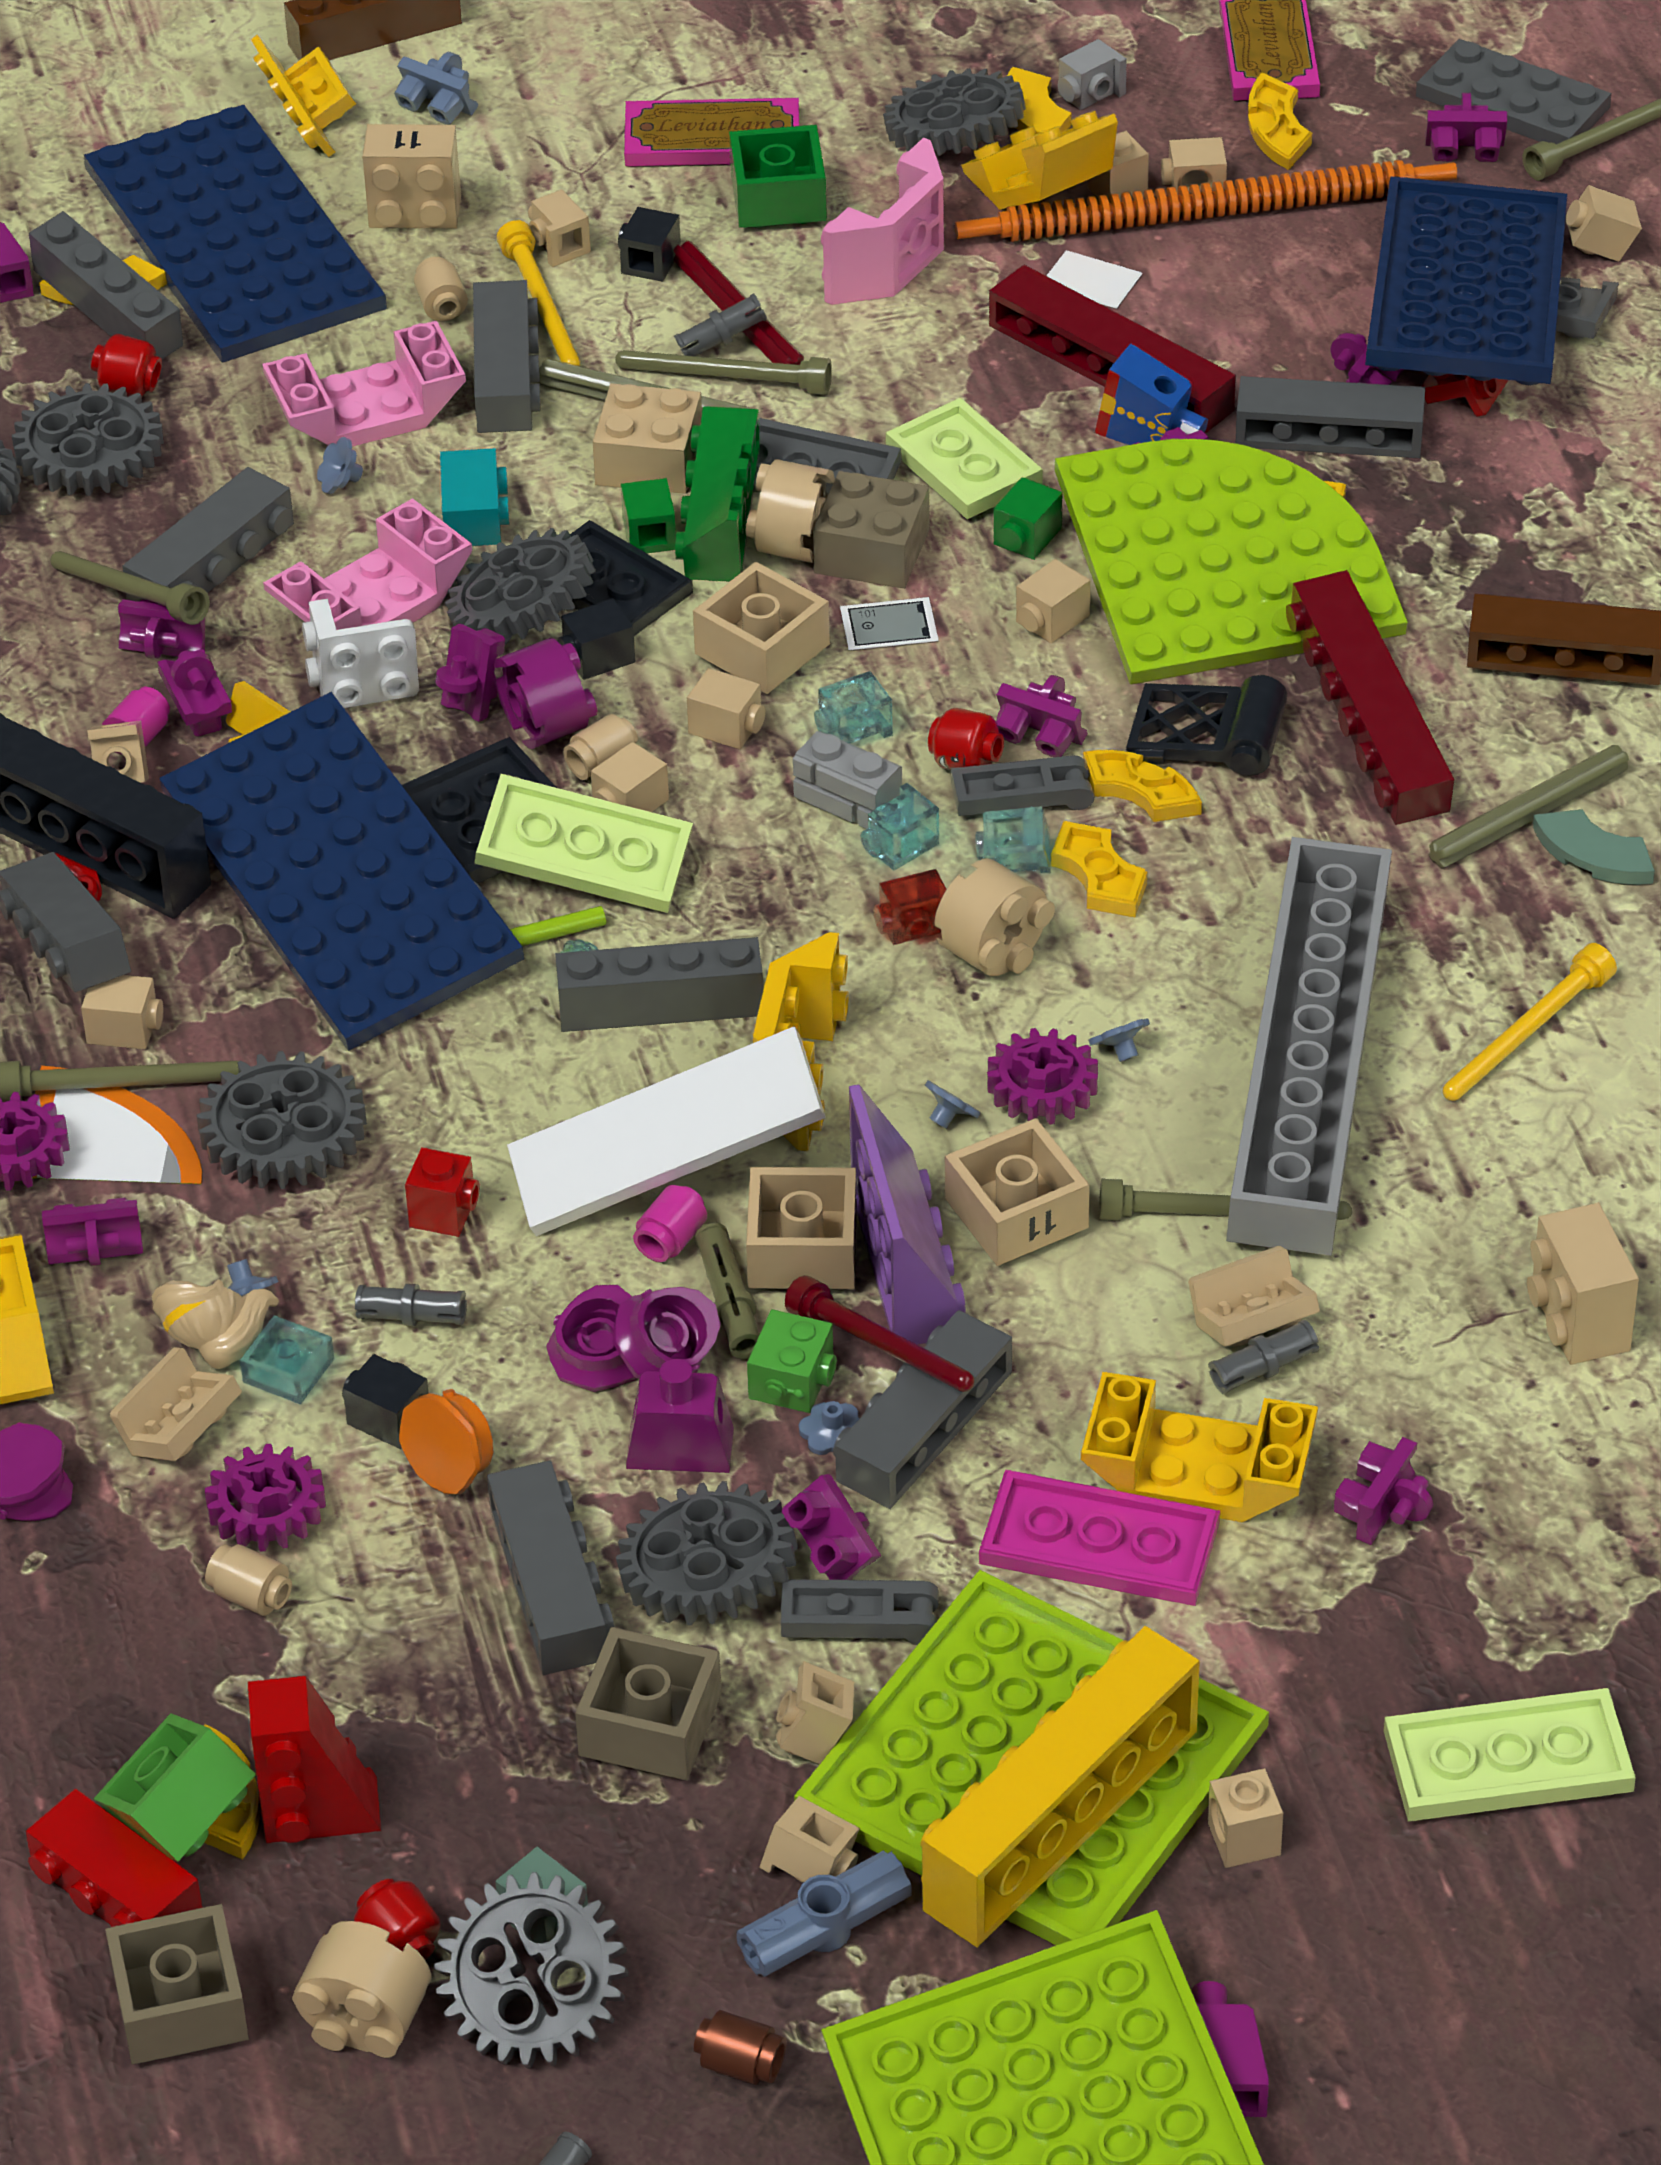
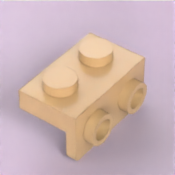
[1188,1246,1320,1347]
[110,1347,242,1461]

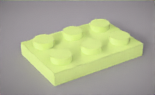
[886,397,1043,519]

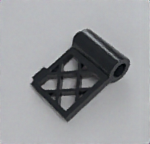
[1126,675,1288,776]

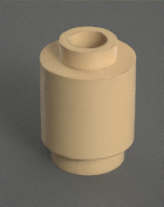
[414,257,468,321]
[563,714,638,780]
[205,1544,292,1616]

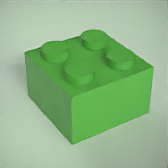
[94,1713,256,1862]

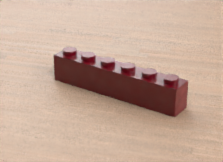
[989,264,1236,433]
[1286,570,1455,825]

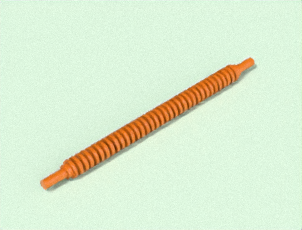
[955,160,1457,242]

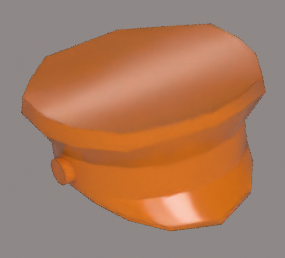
[399,1389,494,1494]

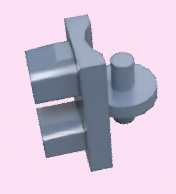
[394,52,478,125]

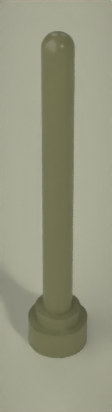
[1522,98,1661,180]
[615,350,832,395]
[50,551,210,625]
[0,1060,239,1102]
[1099,1178,1352,1221]

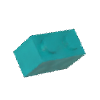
[440,448,510,546]

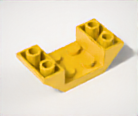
[961,110,1118,210]
[753,932,849,1151]
[0,1233,54,1404]
[1081,1372,1318,1522]

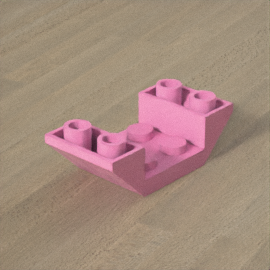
[821,138,944,305]
[262,320,466,446]
[263,498,472,630]

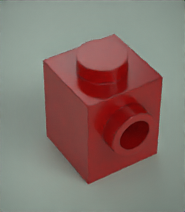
[405,1147,480,1237]

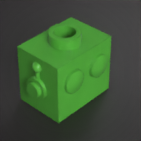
[747,1309,837,1413]

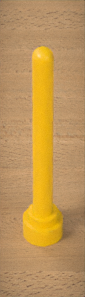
[496,220,580,366]
[1443,943,1617,1101]

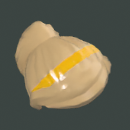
[152,1279,279,1369]

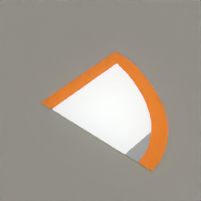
[32,1065,202,1184]

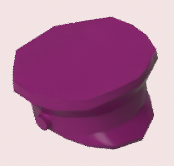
[546,1285,637,1392]
[613,1287,720,1379]
[0,1422,73,1521]

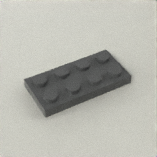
[1416,39,1612,144]

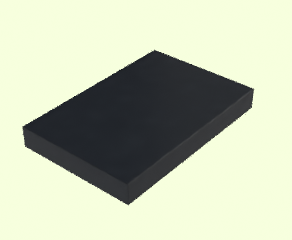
[570,520,693,636]

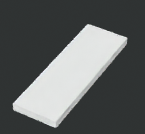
[507,1026,826,1236]

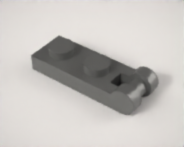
[951,755,1095,816]
[781,1579,939,1645]

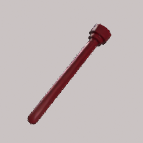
[785,1275,975,1392]

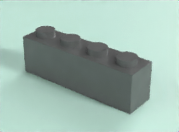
[29,211,183,359]
[473,280,541,433]
[1235,376,1425,458]
[122,467,294,602]
[0,852,131,992]
[555,937,763,1032]
[833,1310,1012,1509]
[487,1460,615,1675]

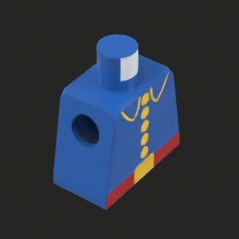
[1095,344,1208,445]

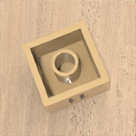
[362,124,461,228]
[593,383,702,494]
[693,562,830,694]
[945,1118,1090,1266]
[746,1167,857,1289]
[1527,1202,1639,1365]

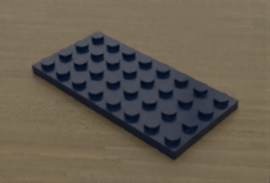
[84,104,387,363]
[1365,176,1568,385]
[159,692,525,1051]

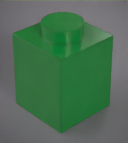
[994,477,1063,560]
[621,478,676,553]

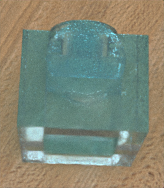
[814,671,893,743]
[860,783,939,871]
[975,806,1051,874]

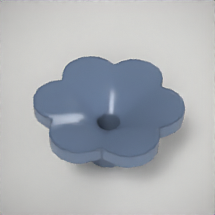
[317,437,363,494]
[1088,1018,1150,1062]
[925,1080,981,1129]
[227,1259,278,1296]
[799,1401,860,1455]

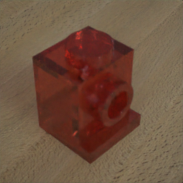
[873,869,947,945]

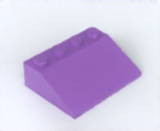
[849,1084,966,1344]

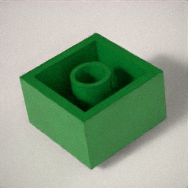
[729,125,827,228]

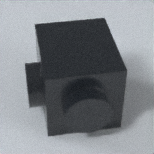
[618,207,681,282]
[558,599,636,680]
[342,1353,429,1449]

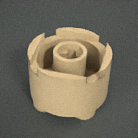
[746,459,835,563]
[935,858,1055,976]
[292,1921,431,2058]

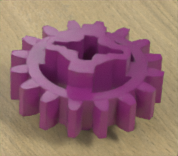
[987,1028,1098,1125]
[0,1092,70,1191]
[205,1444,326,1552]

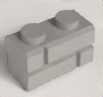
[793,731,903,833]

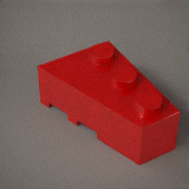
[248,1676,381,1843]

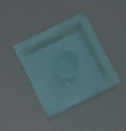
[240,1315,334,1405]

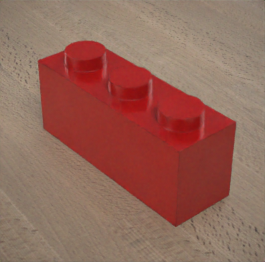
[25,1788,202,1927]

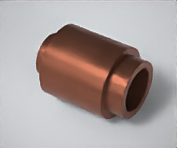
[694,2010,787,2085]

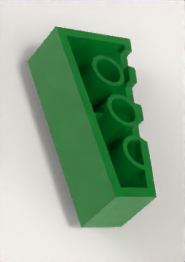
[675,406,761,582]

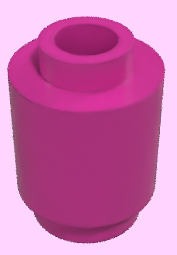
[102,687,170,755]
[633,1185,707,1262]

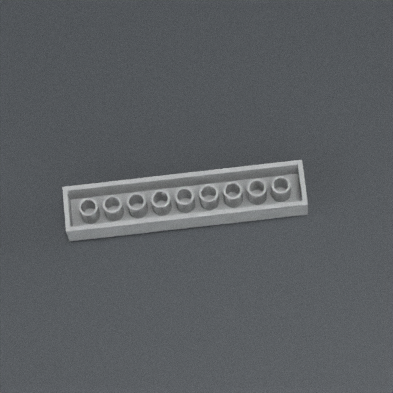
[1226,837,1392,1256]

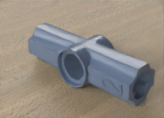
[737,1851,912,1977]

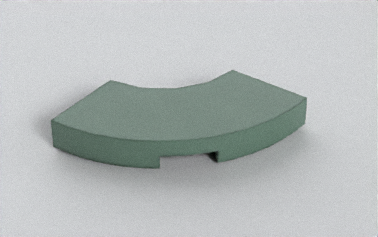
[1533,809,1655,885]

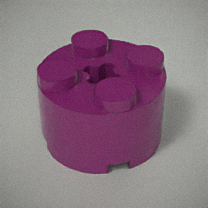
[494,638,598,749]

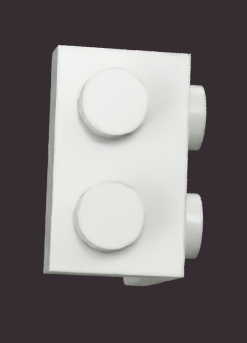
[302,599,419,708]

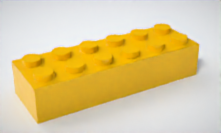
[921,1626,1200,1948]

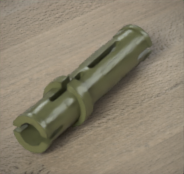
[695,1223,760,1359]

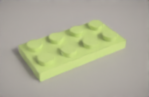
[475,774,693,913]
[1384,1688,1636,1822]

